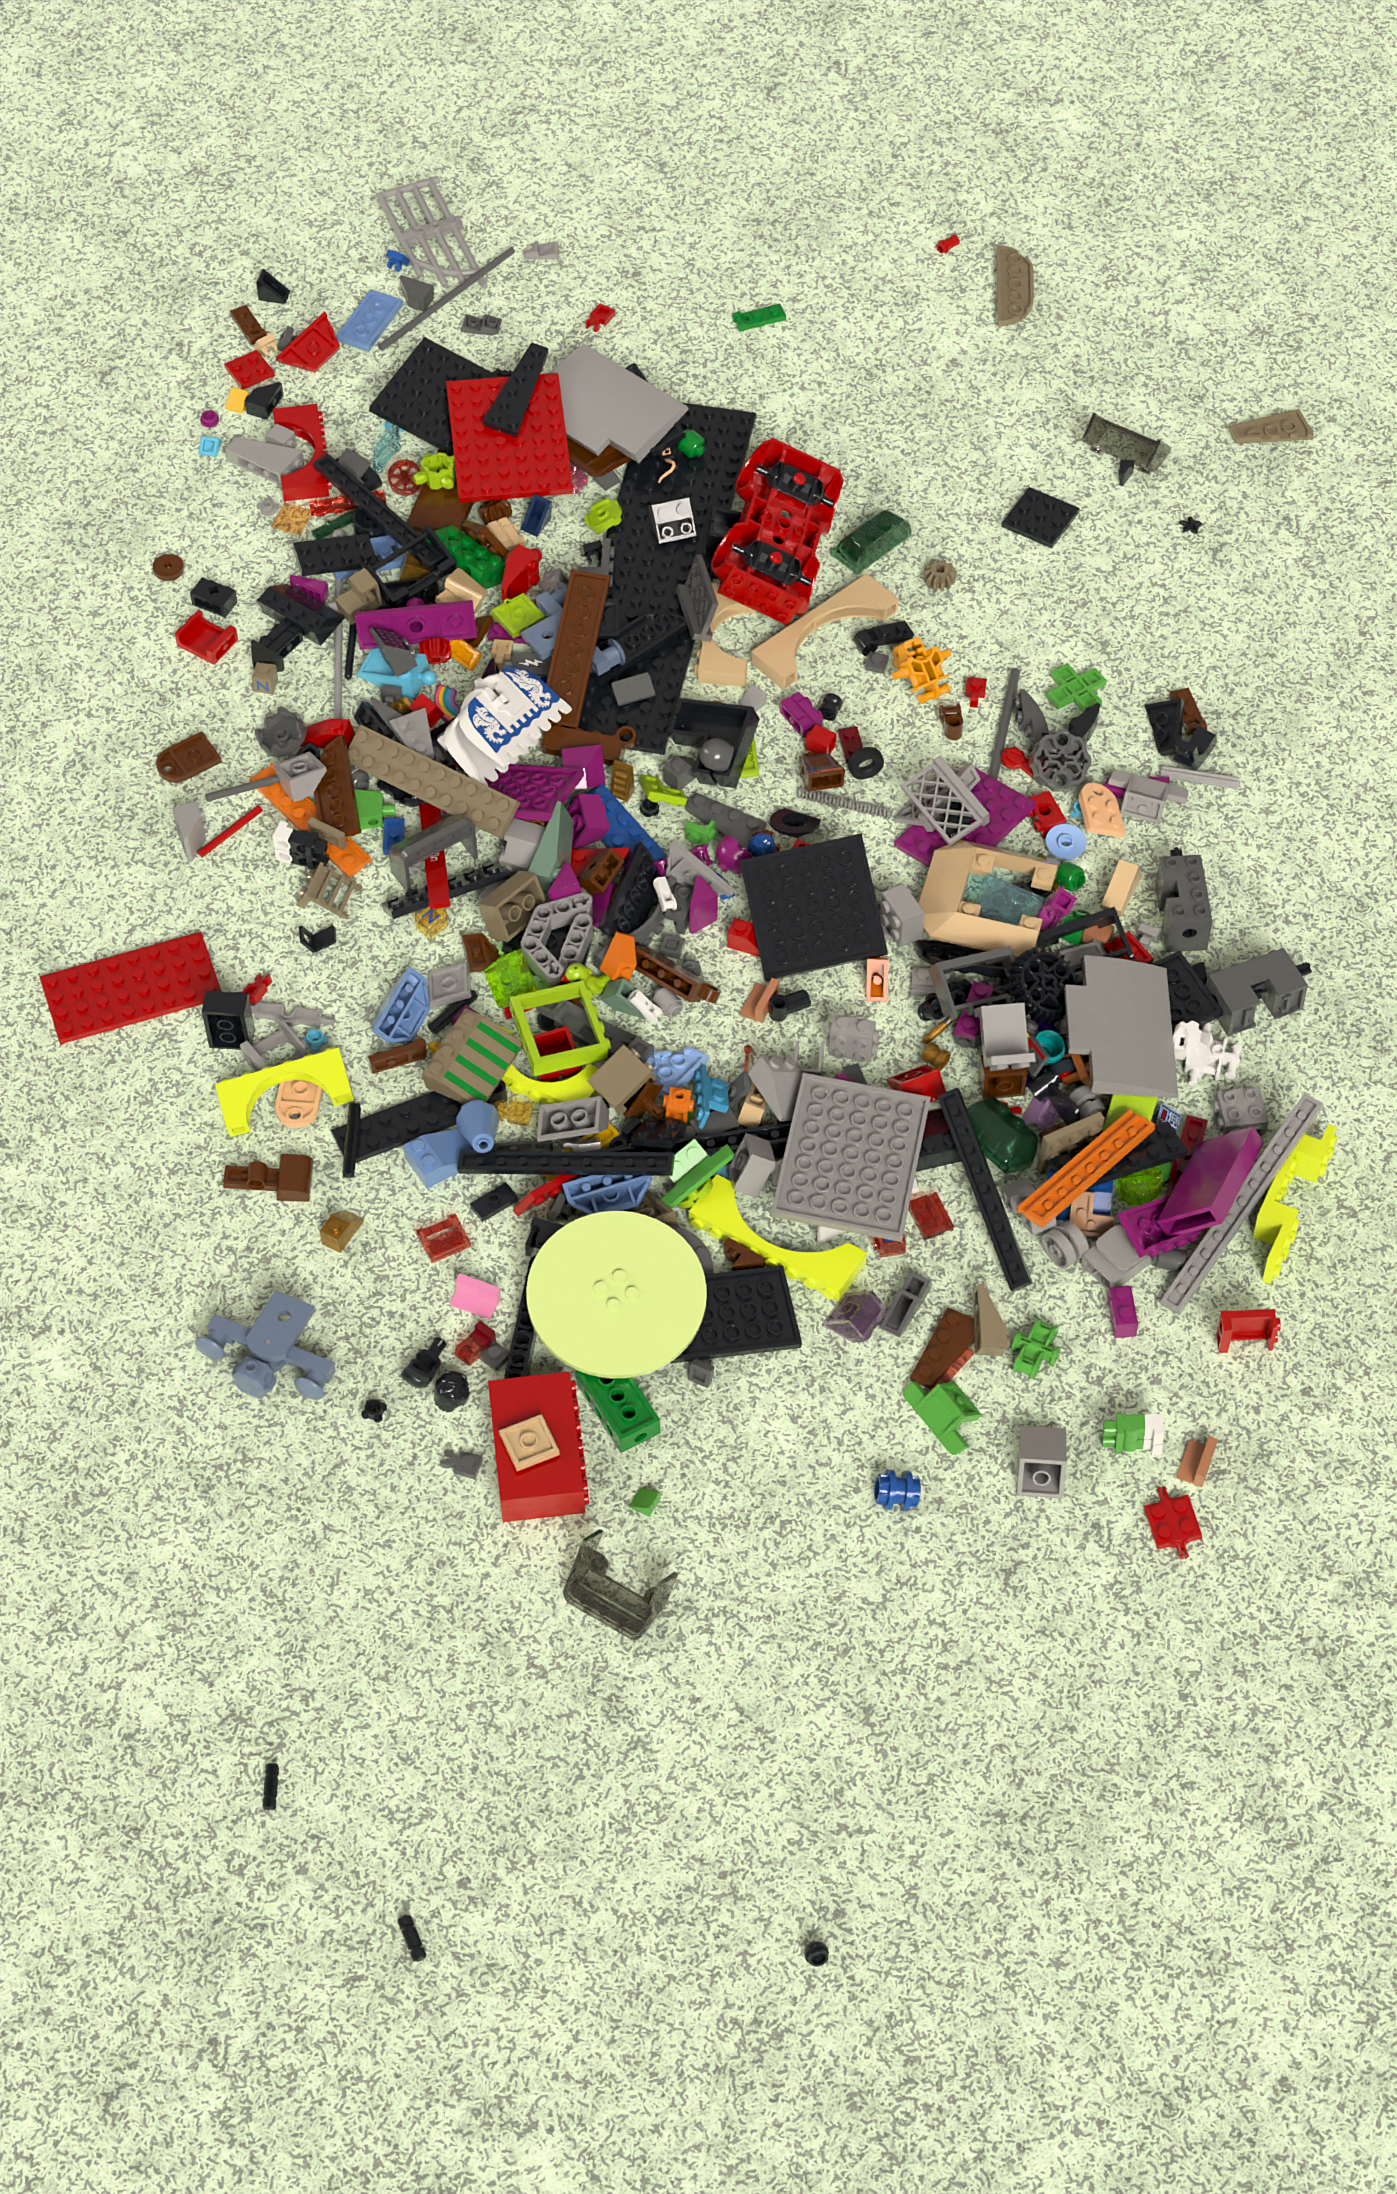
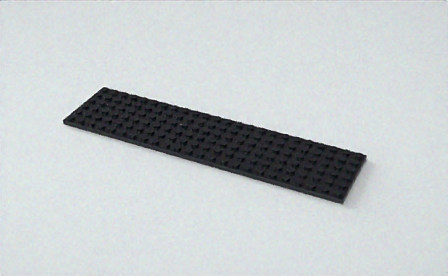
[579,402,757,755]

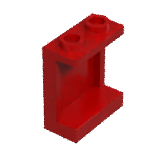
[175,610,238,665]
[1216,1309,1281,1353]

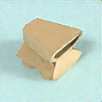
[435,567,488,615]

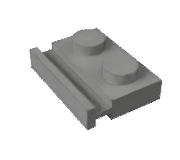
[911,967,955,996]

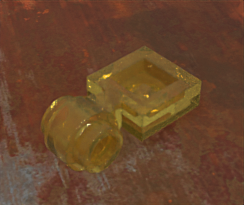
[493,1100,534,1127]

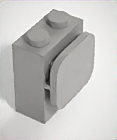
[1081,1225,1151,1291]

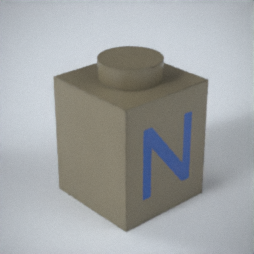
[252,662,278,694]

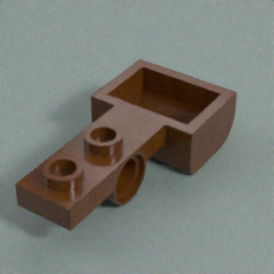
[223,1154,313,1202]

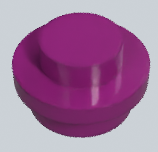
[200,410,219,427]

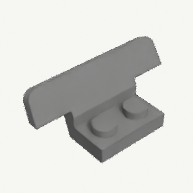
[1108,770,1188,824]

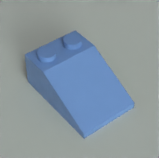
[403,1129,475,1189]

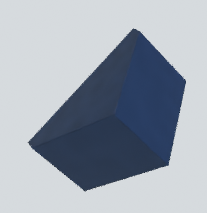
[520,494,552,537]

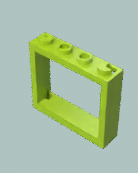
[510,980,611,1076]

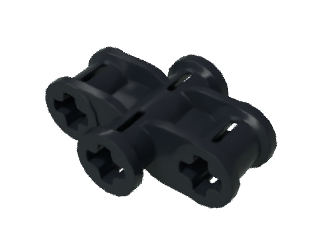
[918,980,972,1021]

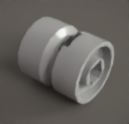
[1069,1085,1107,1120]

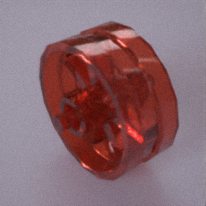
[388,459,422,496]

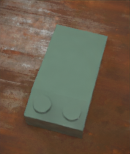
[528,801,574,893]

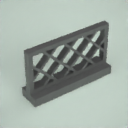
[676,554,718,642]

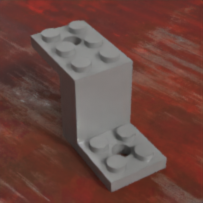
[974,1003,1036,1071]

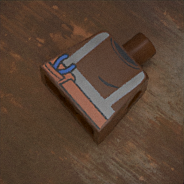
[801,752,845,792]

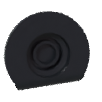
[770,808,821,838]

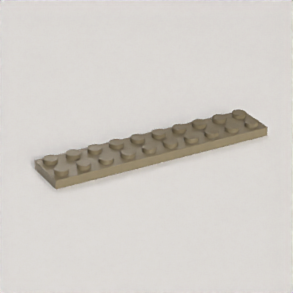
[348,724,520,839]

